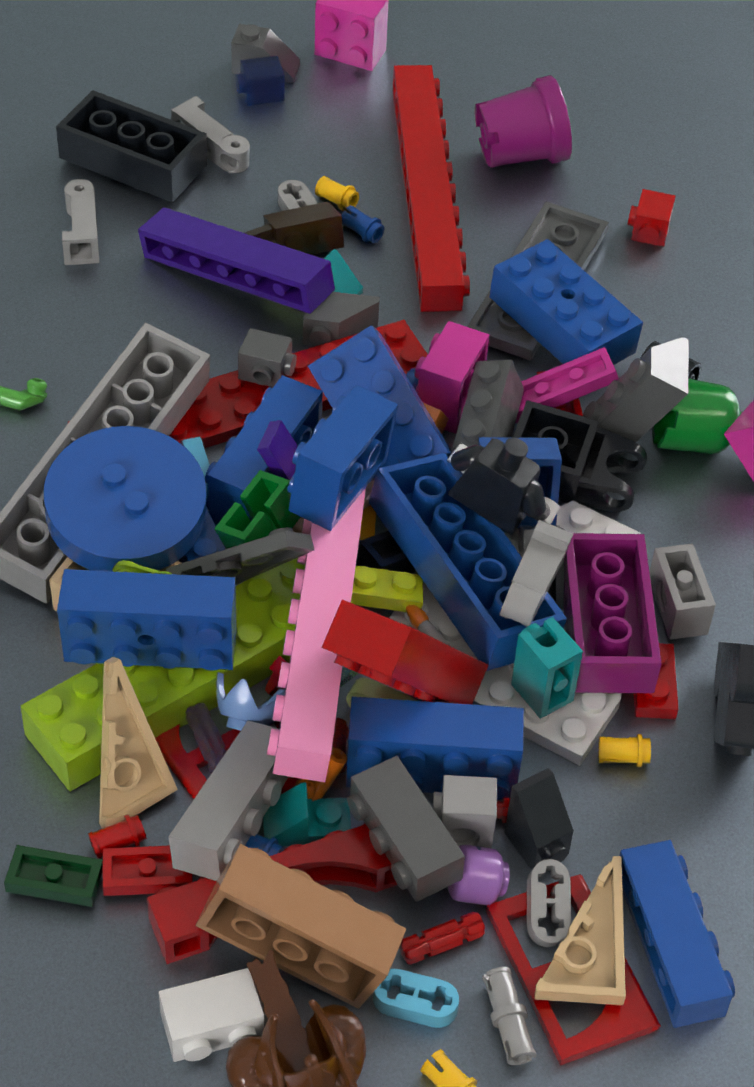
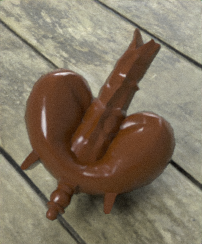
[225,950,366,1087]

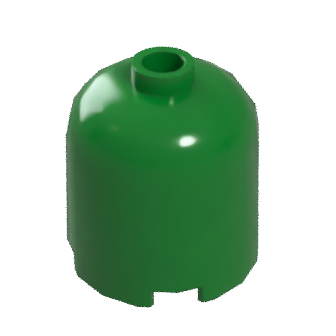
[652,379,742,454]

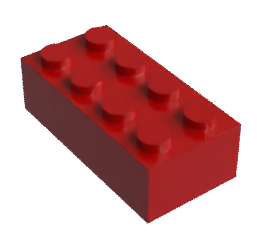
[321,599,489,705]

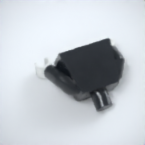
[447,438,560,535]

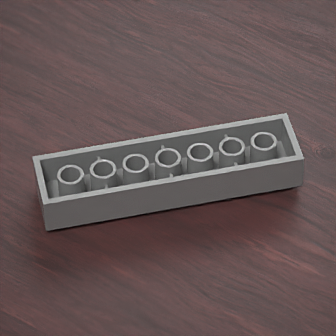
[0,322,210,604]

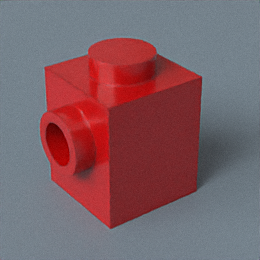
[627,189,676,247]

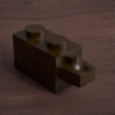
[244,202,344,255]

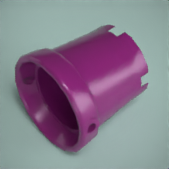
[475,75,572,168]

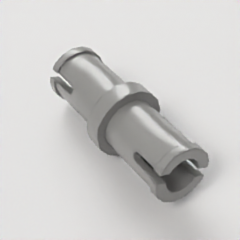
[482,967,537,1065]

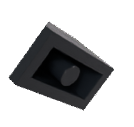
[504,768,574,870]

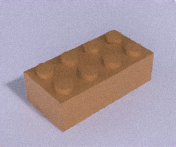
[195,843,406,1009]

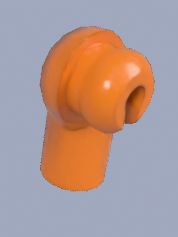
[294,747,347,801]

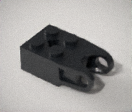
[513,400,647,512]

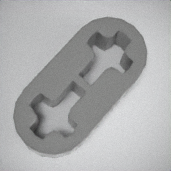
[278,180,318,211]
[527,859,571,948]

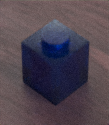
[235,56,285,106]

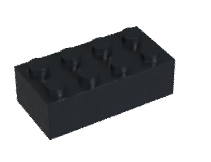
[56,90,207,202]

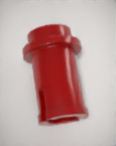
[88,814,147,859]

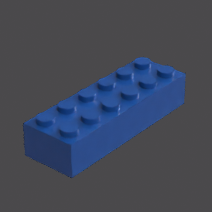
[368,453,567,671]

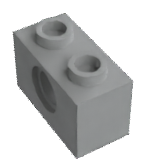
[650,543,716,640]
[433,775,497,848]

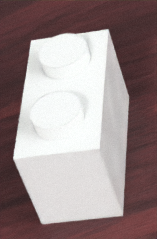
[159,968,264,1062]

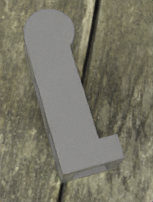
[171,96,250,173]
[62,179,99,265]
[499,520,574,626]

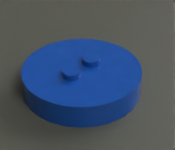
[44,426,206,571]

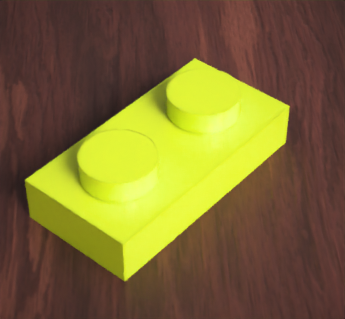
[351,566,423,612]

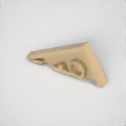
[99,657,178,829]
[535,856,626,1005]

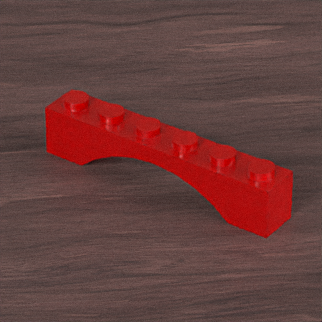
[147,823,397,965]

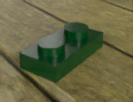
[4,845,103,907]

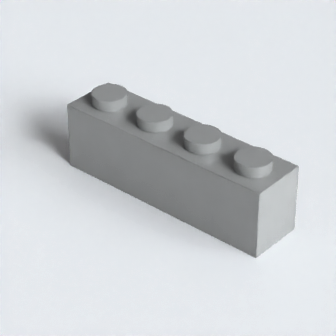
[168,720,289,881]

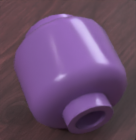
[448,845,510,905]

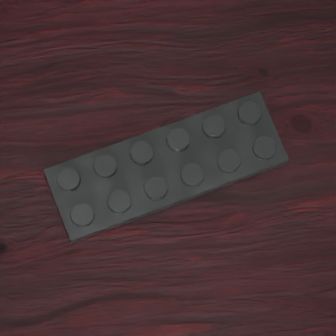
[467,201,609,361]

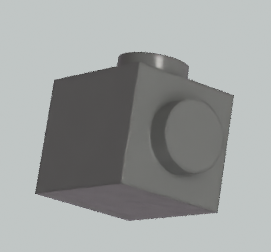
[238,328,297,387]

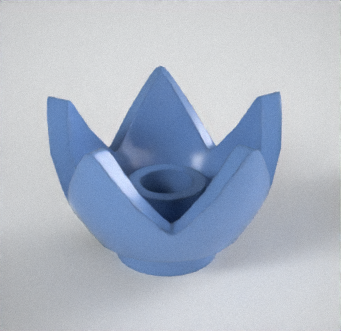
[216,672,286,731]

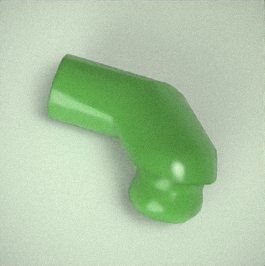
[0,378,48,410]

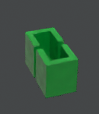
[214,470,301,549]

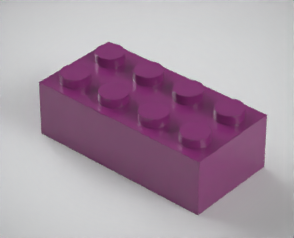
[563,533,662,693]

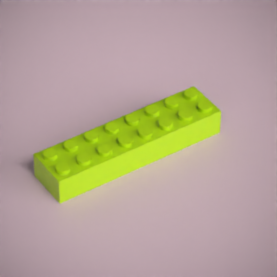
[20,558,305,792]

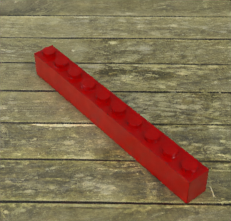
[392,65,470,312]

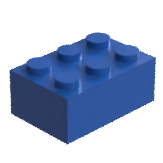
[287,385,399,531]

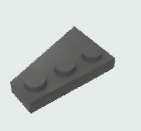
[166,527,314,585]

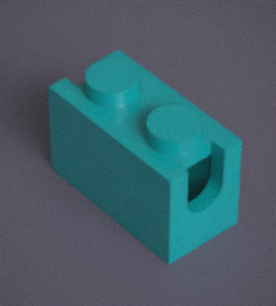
[511,617,583,719]

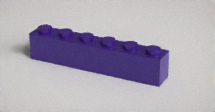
[138,207,335,314]

